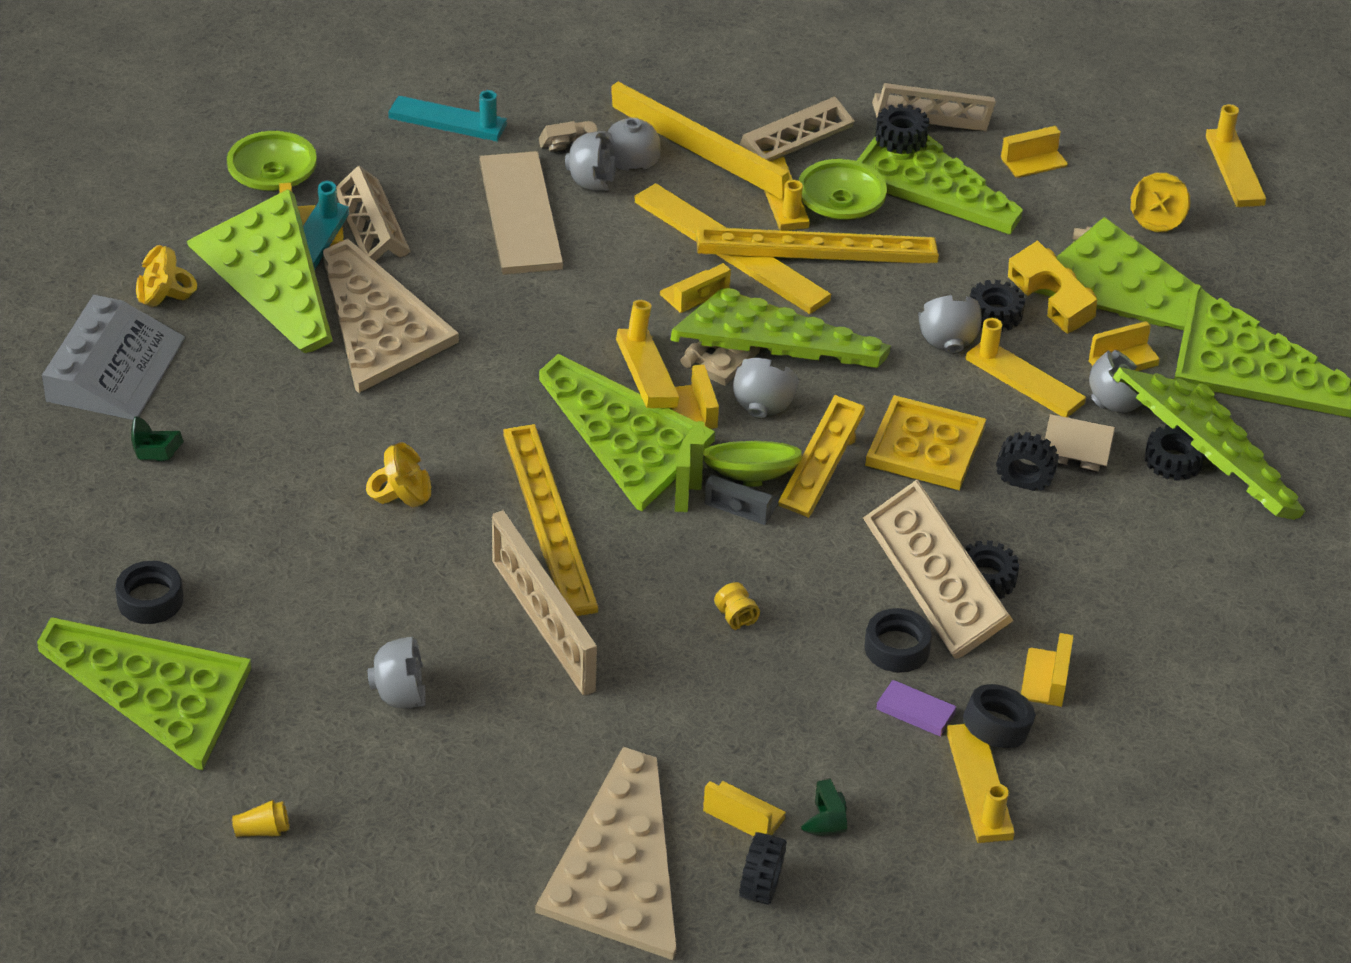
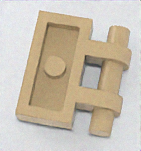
[539,121,597,152]
[681,341,760,386]

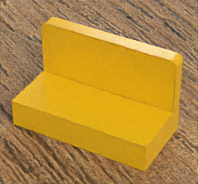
[1001,126,1067,178]
[660,263,731,313]
[1089,321,1160,371]
[672,364,719,429]
[1021,633,1074,707]
[703,781,786,836]

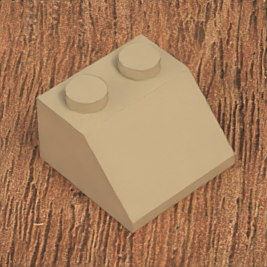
[1045,414,1115,472]

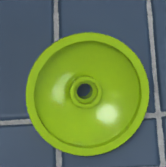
[227,131,317,191]
[798,159,887,220]
[703,441,802,487]

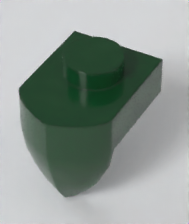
[131,416,184,462]
[801,778,848,836]

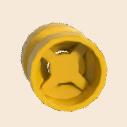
[714,582,760,630]

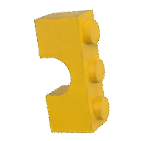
[1008,240,1097,334]

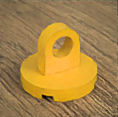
[1131,172,1190,232]
[136,245,197,307]
[366,442,431,508]

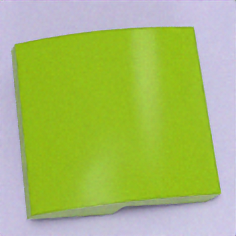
[675,421,704,512]

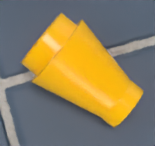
[232,800,290,838]

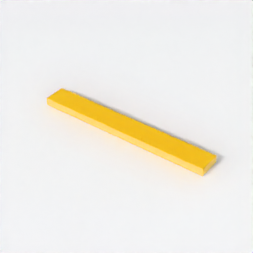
[611,81,789,200]
[635,183,831,314]
[696,227,939,263]
[503,424,598,616]

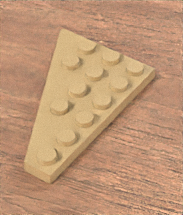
[323,239,459,393]
[536,747,676,960]

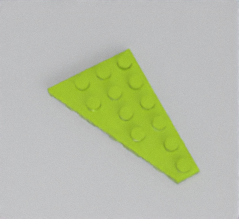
[857,135,1023,234]
[187,189,333,353]
[1035,217,1217,330]
[1174,284,1351,418]
[670,288,891,368]
[539,354,715,512]
[1113,367,1305,520]
[37,617,252,770]

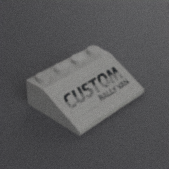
[42,295,185,420]

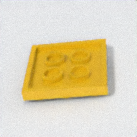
[865,395,986,491]

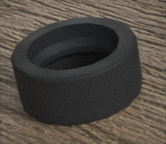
[115,561,184,624]
[864,608,932,673]
[963,684,1036,749]

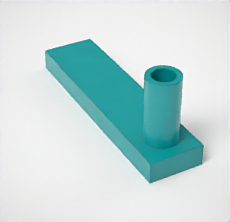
[388,90,507,142]
[303,181,349,270]

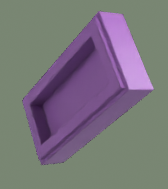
[876,680,957,737]

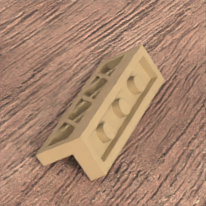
[872,83,996,131]
[740,96,855,162]
[336,165,411,261]

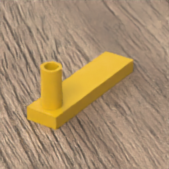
[1206,104,1266,207]
[762,150,810,231]
[616,300,679,408]
[966,318,1086,418]
[778,395,865,518]
[947,724,1015,843]

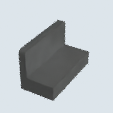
[705,475,780,525]

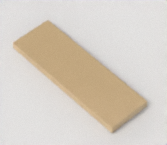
[480,151,563,274]
[863,480,1014,659]
[492,510,597,695]

